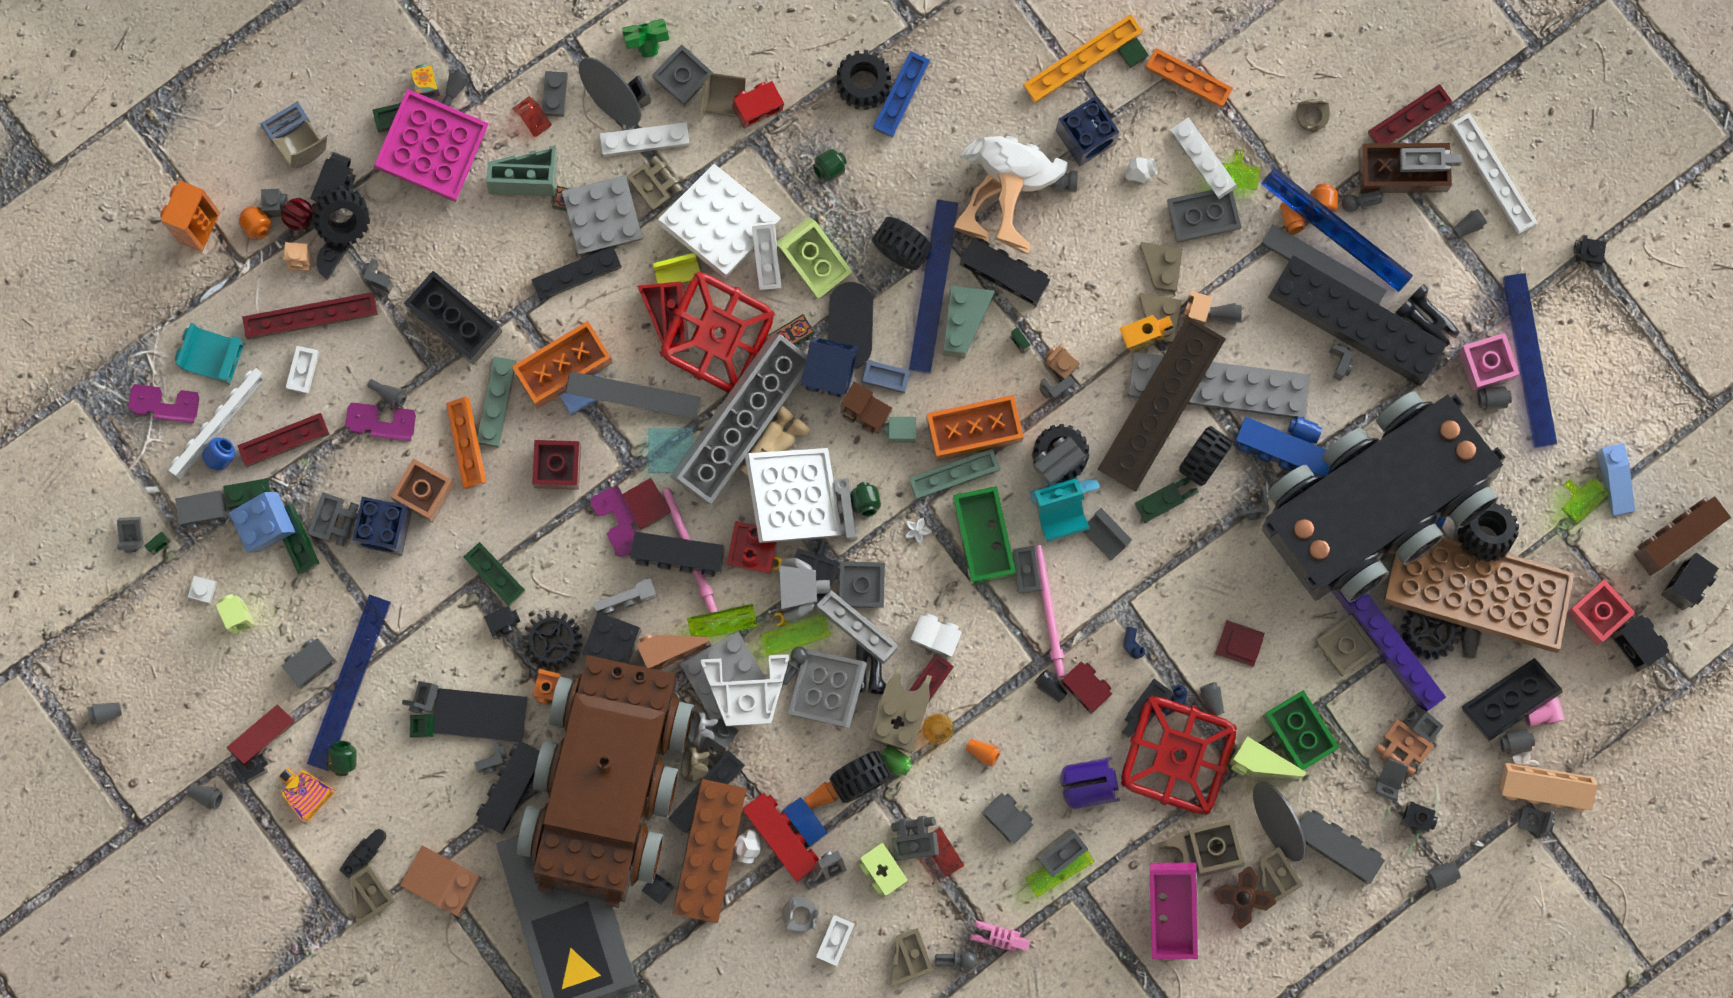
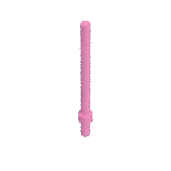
[662,488,718,615]
[1036,545,1065,678]

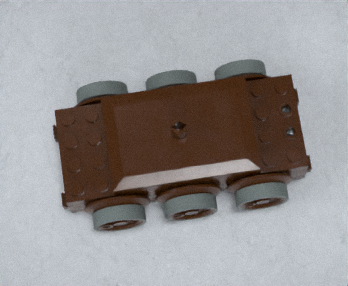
[517,655,694,908]

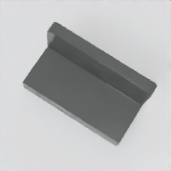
[1083,508,1132,560]
[1035,829,1088,877]

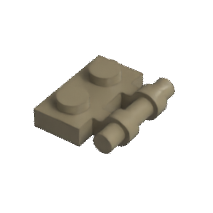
[627,156,683,212]

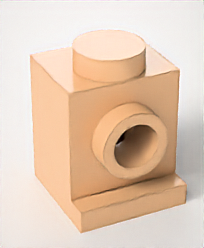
[284,242,311,271]
[1184,291,1212,325]

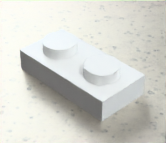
[286,346,319,394]
[816,915,855,966]

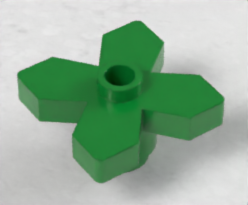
[622,19,670,57]

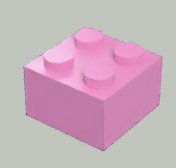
[1458,333,1519,392]

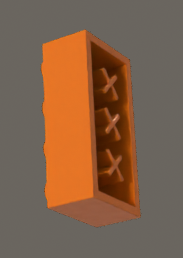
[160,180,220,252]
[512,321,613,409]
[926,395,1024,461]

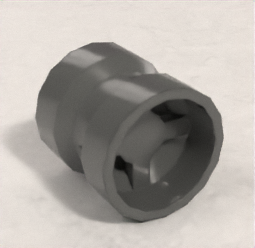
[1054,170,1078,192]

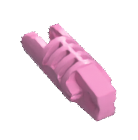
[970,920,1030,952]

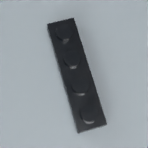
[531,246,622,301]
[668,750,745,833]

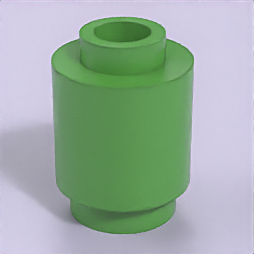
[881,746,913,777]

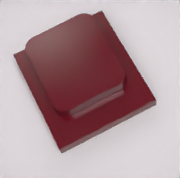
[623,478,671,530]
[1215,620,1265,667]

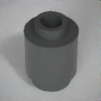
[1477,386,1512,410]
[1500,729,1535,755]
[1425,862,1461,891]

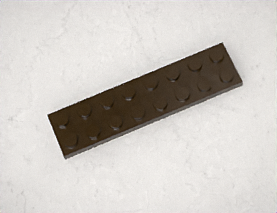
[1097,316,1226,492]

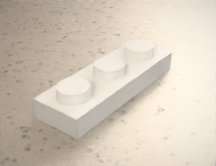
[752,222,782,290]

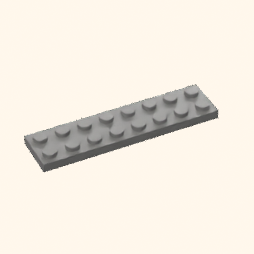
[1129,352,1310,418]

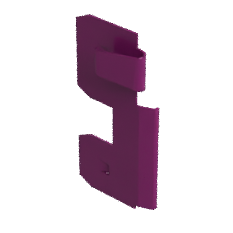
[128,384,199,423]
[345,402,416,441]
[590,485,639,557]

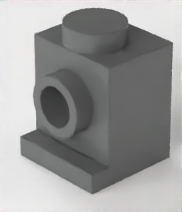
[261,188,288,217]

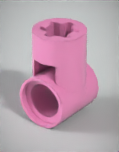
[1525,698,1565,727]

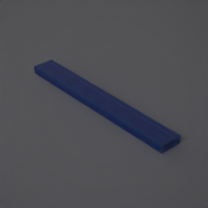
[1261,167,1413,292]
[909,199,959,374]
[1503,273,1557,448]
[307,594,391,772]

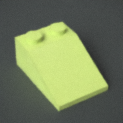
[777,217,852,299]
[1228,736,1306,780]

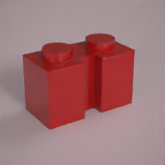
[732,81,784,128]

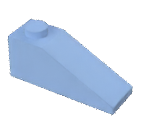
[1596,443,1635,516]

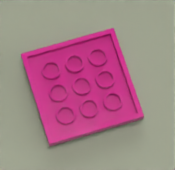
[374,89,489,202]

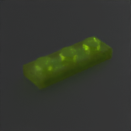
[687,604,758,637]
[760,615,831,657]
[1025,850,1095,898]

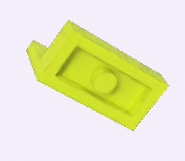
[653,253,700,284]

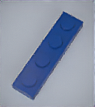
[873,51,930,138]

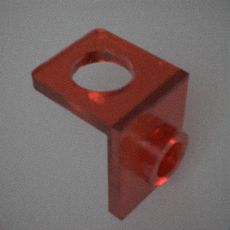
[512,96,552,137]

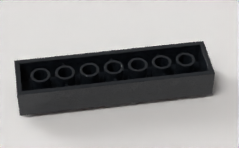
[1268,255,1447,387]

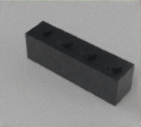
[960,238,1050,307]
[630,532,725,577]
[476,740,540,835]

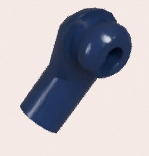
[1123,627,1145,659]
[1161,684,1187,716]

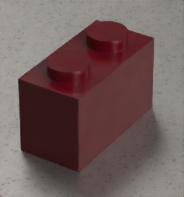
[1060,661,1112,714]

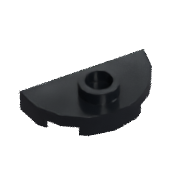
[317,241,352,280]

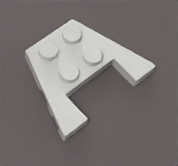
[701,654,789,727]

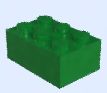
[1262,690,1340,770]

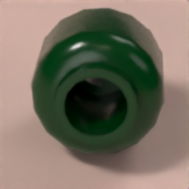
[813,149,847,181]
[851,482,881,517]
[327,741,357,776]

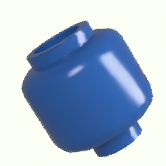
[202,438,235,471]

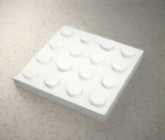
[657,164,781,278]
[745,448,842,543]

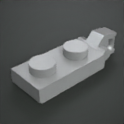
[1400,148,1462,172]
[835,478,857,541]

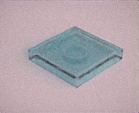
[648,428,693,473]

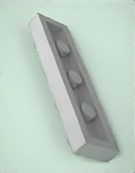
[816,590,899,665]

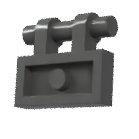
[307,492,359,547]
[891,815,939,861]

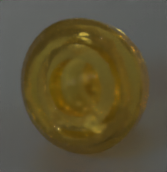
[923,713,954,745]

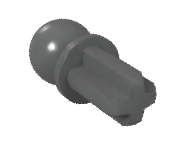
[1342,191,1382,212]
[783,647,808,685]
[935,951,977,970]

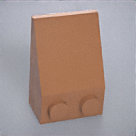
[636,634,711,670]
[400,845,482,918]

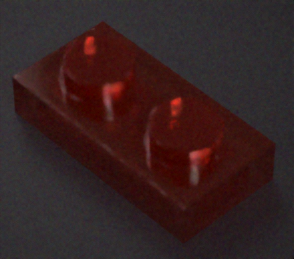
[932,827,965,878]

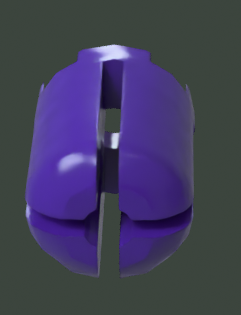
[1060,756,1120,809]

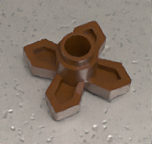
[1214,866,1277,929]

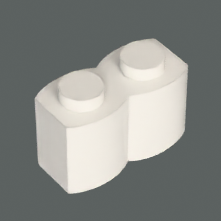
[910,613,962,658]

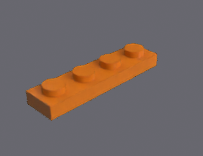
[1145,48,1233,108]
[446,397,487,489]

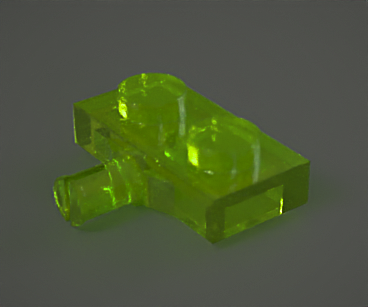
[1221,150,1260,190]
[1561,478,1610,525]

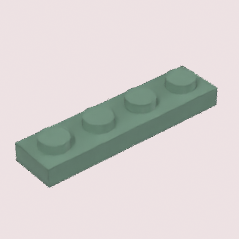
[477,356,517,448]
[909,448,1000,500]

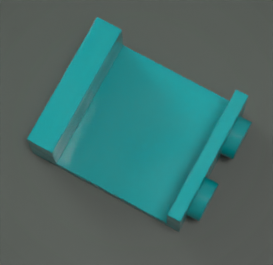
[175,323,245,384]
[1034,478,1090,542]

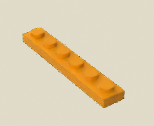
[1023,14,1143,104]

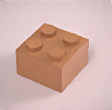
[391,459,455,523]

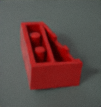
[637,281,690,353]

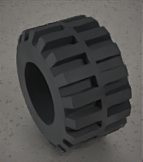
[836,50,891,110]
[311,185,370,246]
[872,217,932,270]
[1032,424,1089,483]
[1179,426,1233,487]
[1457,502,1519,562]
[829,751,892,803]

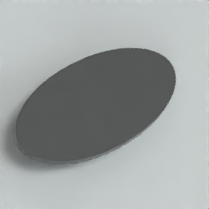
[579,57,641,126]
[1253,781,1306,861]

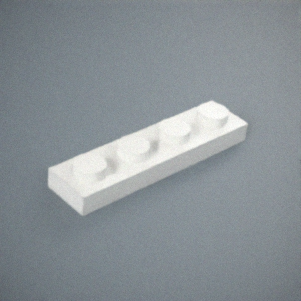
[1170,117,1237,199]
[600,122,690,157]

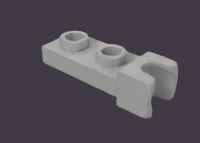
[594,578,657,615]

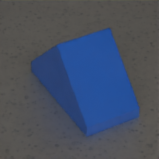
[782,797,827,847]

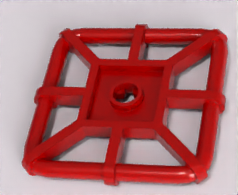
[659,272,775,393]
[1120,696,1237,815]

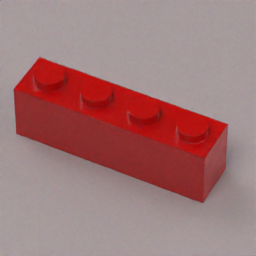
[742,793,819,883]

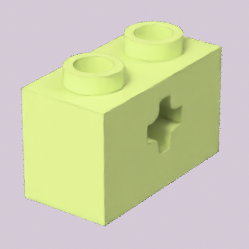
[216,594,255,635]
[859,843,908,897]

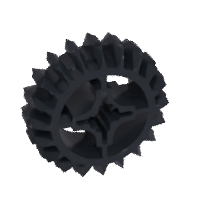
[1400,610,1461,660]
[522,611,583,671]

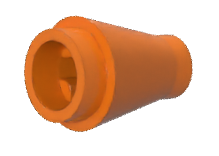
[1279,200,1306,235]
[965,738,1001,767]
[805,781,839,809]

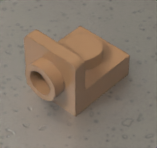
[1045,344,1080,380]

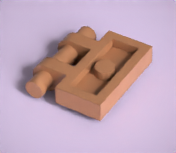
[1374,719,1434,776]

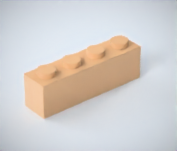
[1500,763,1598,811]

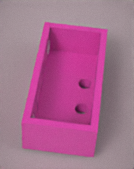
[1149,863,1199,959]

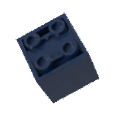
[1056,96,1119,167]
[801,337,859,397]
[352,497,412,556]

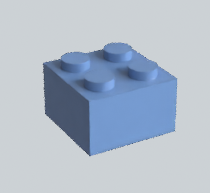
[229,492,295,553]

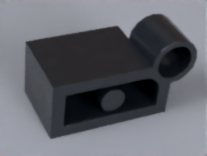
[310,152,356,210]

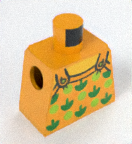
[1119,315,1174,353]

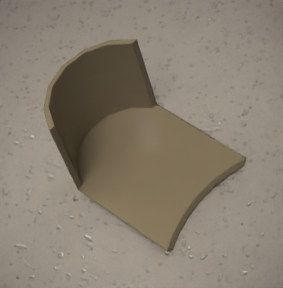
[698,73,746,123]
[272,120,328,168]

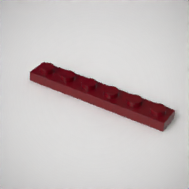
[242,292,378,340]

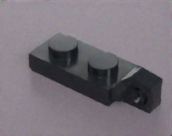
[1122,678,1172,738]

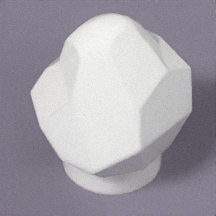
[1124,157,1157,184]
[733,829,760,863]

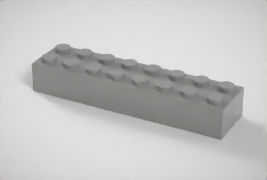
[670,333,807,504]

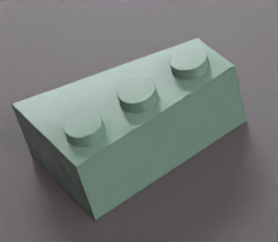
[486,145,558,196]
[943,286,995,358]

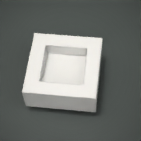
[188,576,217,604]

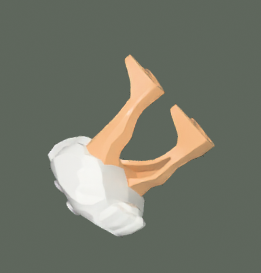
[954,136,1068,254]

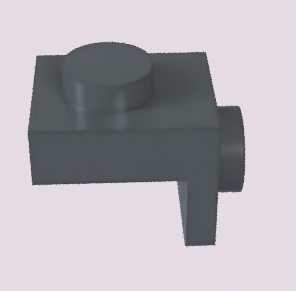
[1329,343,1354,381]
[1039,376,1075,402]
[117,517,144,553]
[402,681,439,714]
[474,741,507,775]

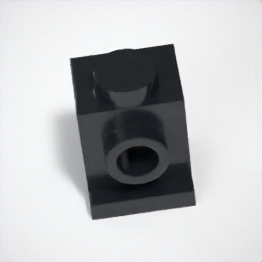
[484,606,521,640]
[230,753,269,785]
[1400,801,1438,833]
[641,873,674,905]

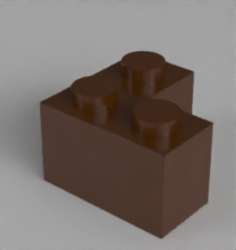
[840,381,892,434]

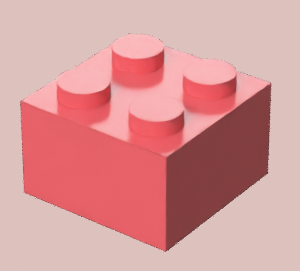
[1567,579,1635,645]

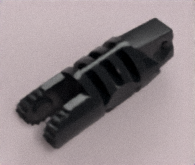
[339,829,387,878]

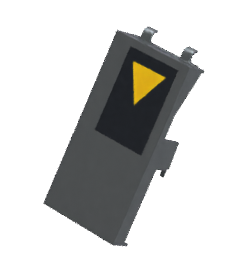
[496,835,641,998]

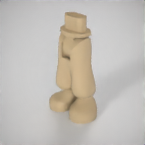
[740,406,811,476]

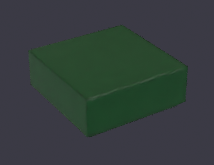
[1118,37,1148,68]
[1010,327,1030,353]
[144,531,171,555]
[410,714,434,738]

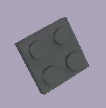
[652,44,713,106]
[839,561,885,608]

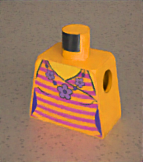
[279,768,336,823]

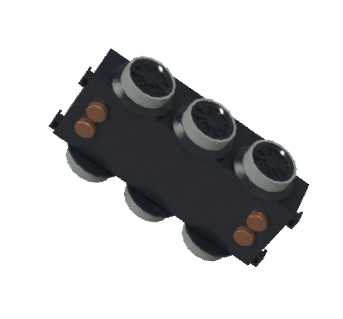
[1262,392,1506,602]

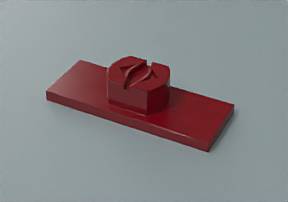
[227,704,294,765]

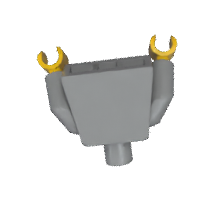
[772,557,830,626]

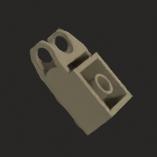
[869,665,932,754]
[1158,819,1244,878]

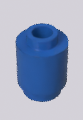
[1288,416,1322,444]

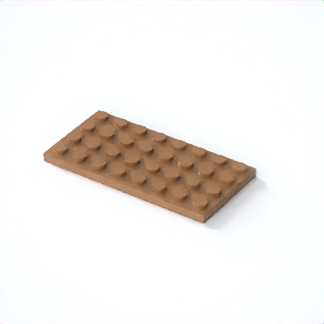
[1383,535,1574,653]

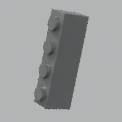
[1299,810,1385,884]

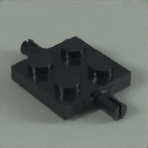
[794,540,840,603]

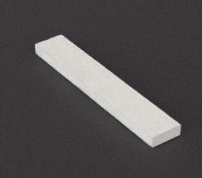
[1450,113,1537,235]

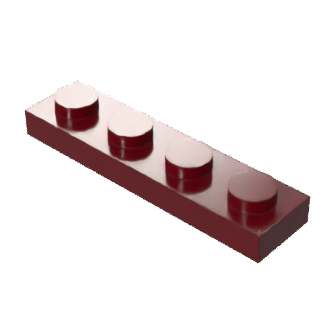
[1368,84,1452,143]
[237,413,330,467]
[891,654,954,730]

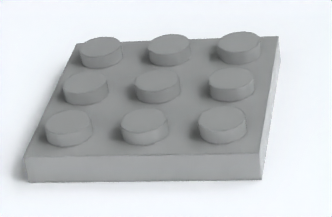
[562,175,643,255]
[680,631,766,720]
[787,649,867,728]

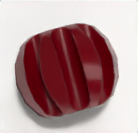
[281,198,313,231]

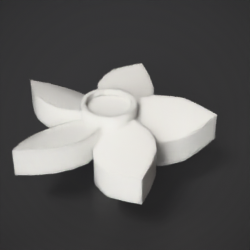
[905,518,932,545]
[1513,751,1539,767]

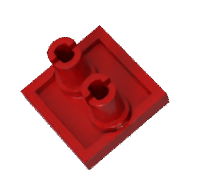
[726,521,777,574]

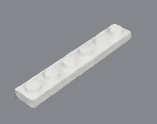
[169,368,266,479]

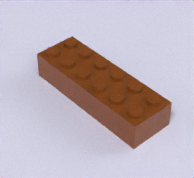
[672,779,747,923]

